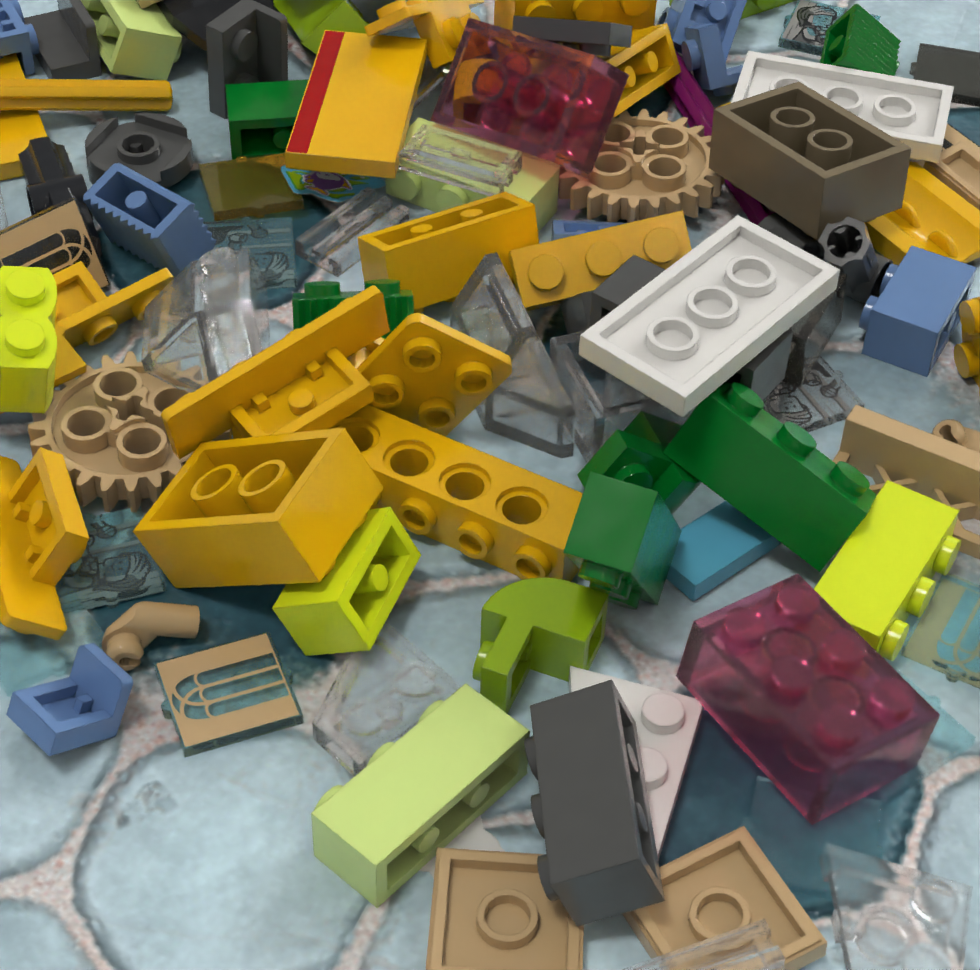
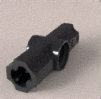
[18,137,102,268]

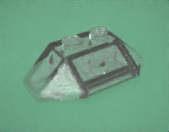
[141,247,270,392]
[450,252,576,458]

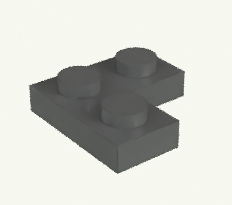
[512,16,633,57]

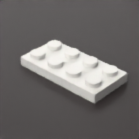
[731,51,954,163]
[578,215,840,417]

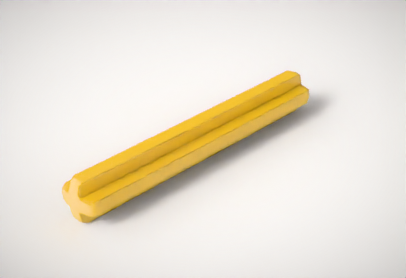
[0,79,173,111]

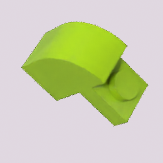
[473,577,609,714]

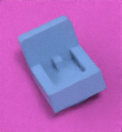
[682,23,743,96]
[6,643,133,756]

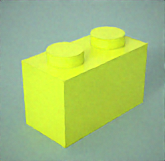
[272,507,421,656]

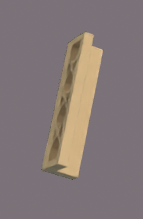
[832,404,980,560]

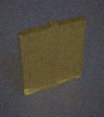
[198,153,304,221]

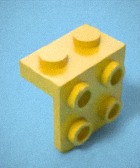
[347,313,512,436]

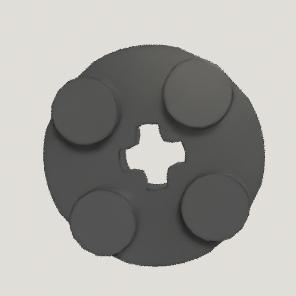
[85,112,194,188]

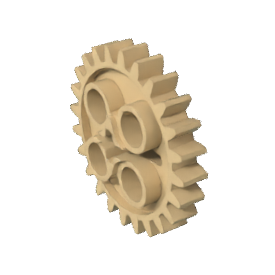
[552,109,725,223]
[27,351,233,512]

